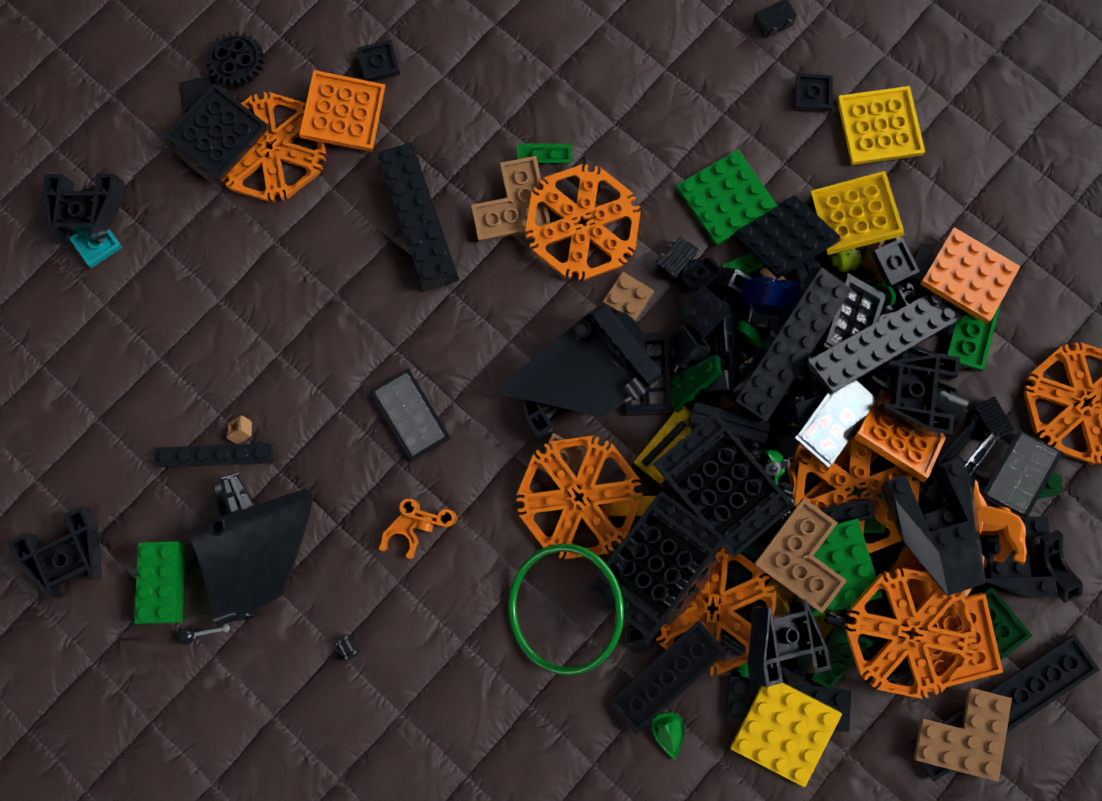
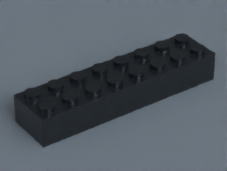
[377,142,459,292]
[728,267,852,422]

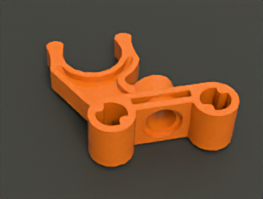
[379,499,457,559]

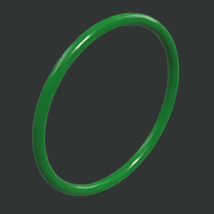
[508,543,624,675]

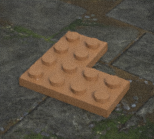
[471,156,550,242]
[754,498,847,613]
[914,688,1012,782]

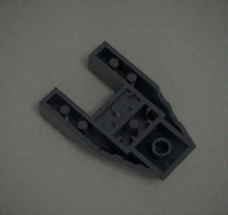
[880,458,986,596]

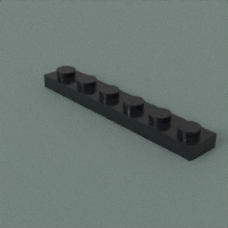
[156,443,273,468]

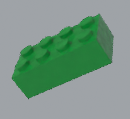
[134,542,186,624]

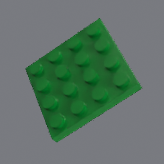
[676,149,777,246]
[795,518,883,617]

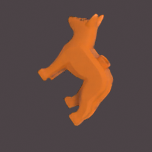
[972,480,1027,565]

